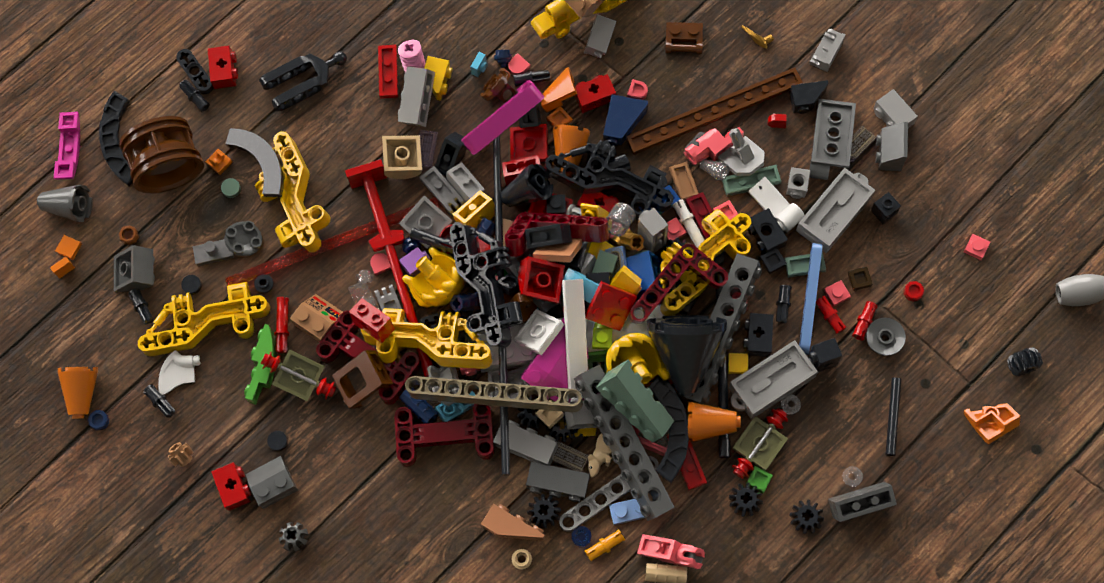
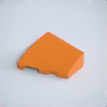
[540,67,577,112]
[964,403,1020,444]

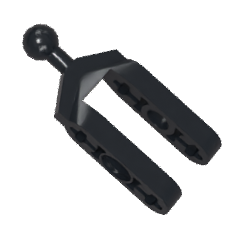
[259,51,347,112]

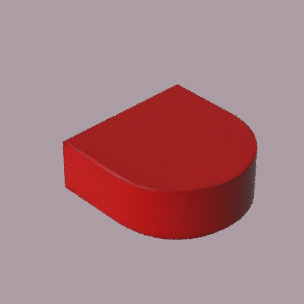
[767,114,787,128]

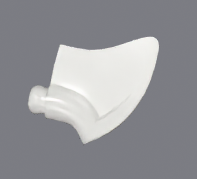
[159,350,201,395]

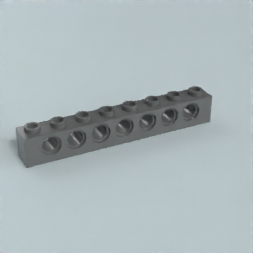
[678,253,762,404]
[574,365,674,521]

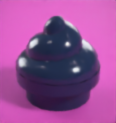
[494,50,512,68]
[402,237,421,254]

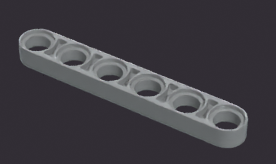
[559,456,658,532]

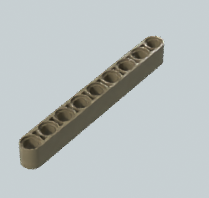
[405,376,583,412]

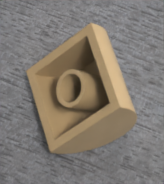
[382,136,422,179]

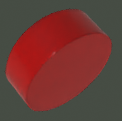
[904,281,924,301]

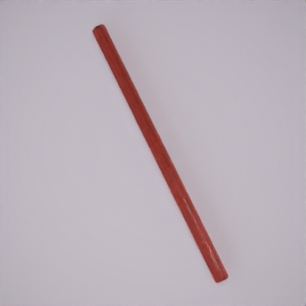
[225,197,439,286]

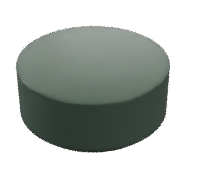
[221,178,241,198]

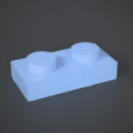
[609,499,645,525]

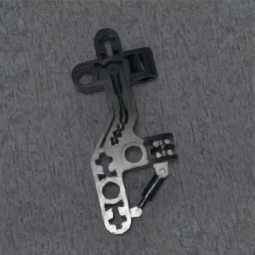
[544,140,673,220]
[450,222,523,348]

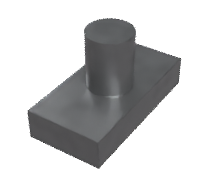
[193,240,234,266]

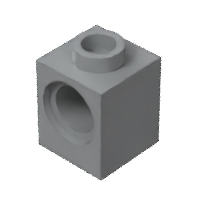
[786,167,810,199]

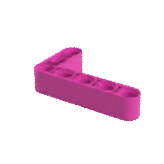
[461,80,544,155]

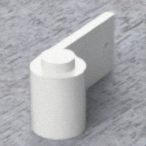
[748,177,805,232]

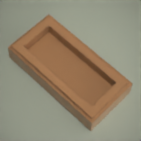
[669,162,699,202]

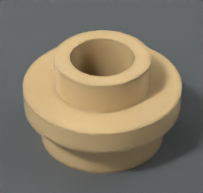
[512,549,532,570]

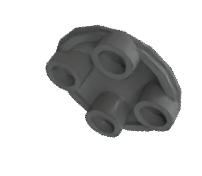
[224,221,262,257]

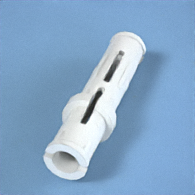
[672,199,705,248]

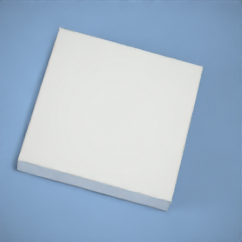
[513,309,565,356]

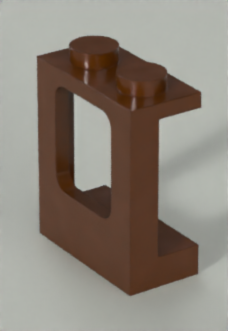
[332,350,393,409]

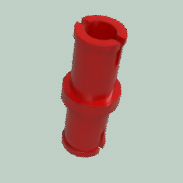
[816,295,847,334]
[852,301,878,341]

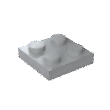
[399,196,452,249]

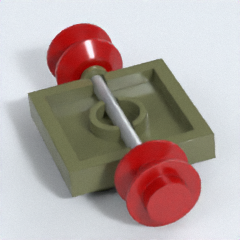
[260,349,336,401]
[732,408,788,479]

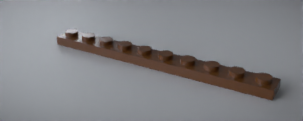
[626,67,803,155]

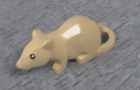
[588,433,623,477]

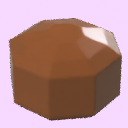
[119,225,139,245]

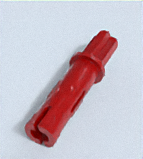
[274,297,290,354]

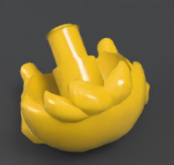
[402,247,465,308]
[606,333,669,384]

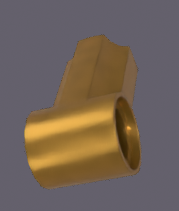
[610,227,644,251]

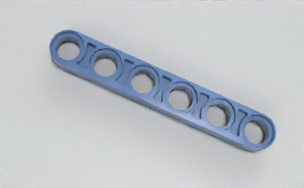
[799,243,822,355]

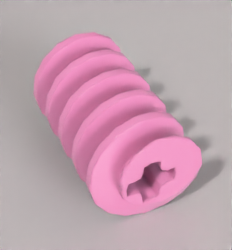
[398,40,425,73]

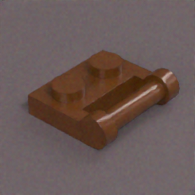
[665,22,703,54]

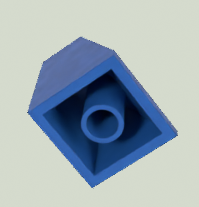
[626,250,668,301]

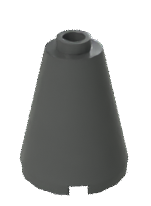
[37,185,93,222]

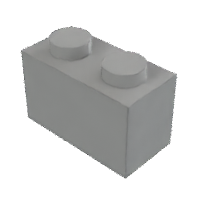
[873,89,918,128]

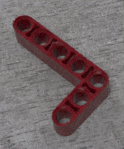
[505,212,609,257]
[629,244,728,324]

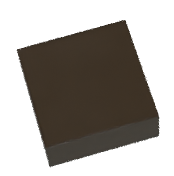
[848,266,873,291]

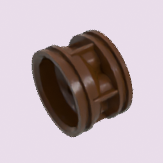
[119,116,204,194]

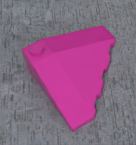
[521,317,589,403]

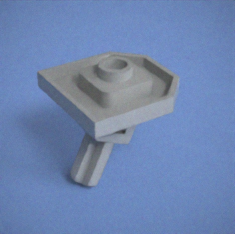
[718,128,765,176]

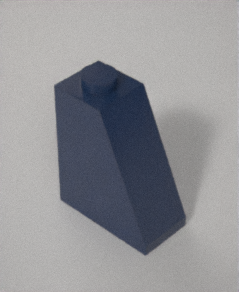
[603,95,648,146]

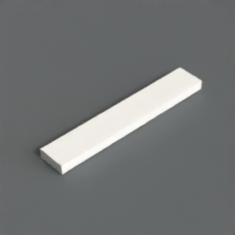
[562,279,588,399]

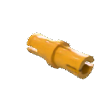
[584,529,625,561]

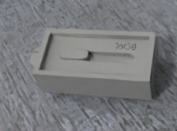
[796,168,875,253]
[729,340,818,419]

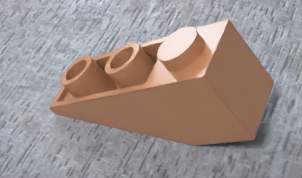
[481,504,545,541]

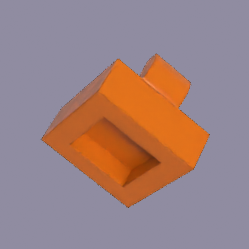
[205,149,233,175]

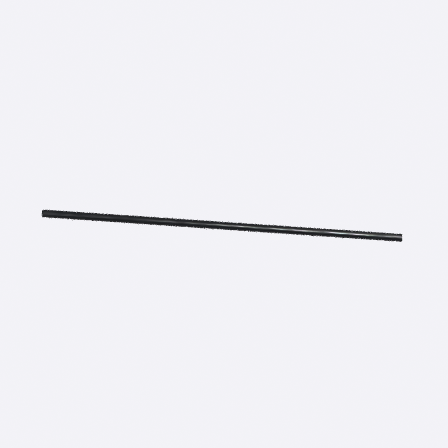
[493,135,510,476]

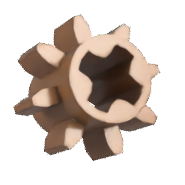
[168,442,193,467]

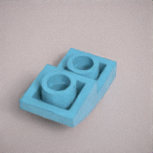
[562,268,599,303]
[435,391,475,422]

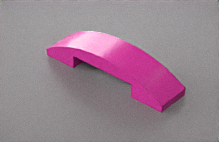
[54,112,80,180]

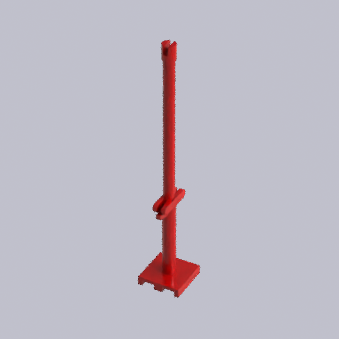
[345,159,433,377]

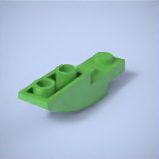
[244,324,276,405]

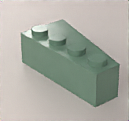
[596,360,674,443]

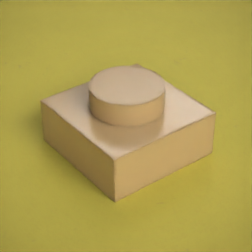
[536,400,564,428]

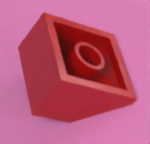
[517,256,565,304]

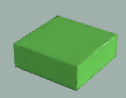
[746,466,773,494]

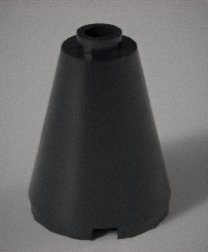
[501,164,554,207]

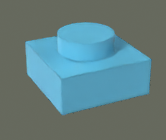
[470,52,488,77]

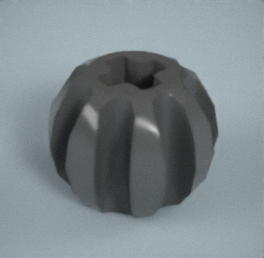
[279,522,308,551]

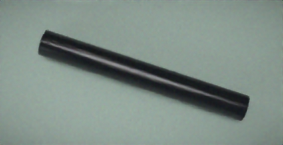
[885,377,901,456]

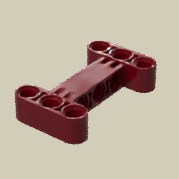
[316,310,421,405]
[394,404,495,467]

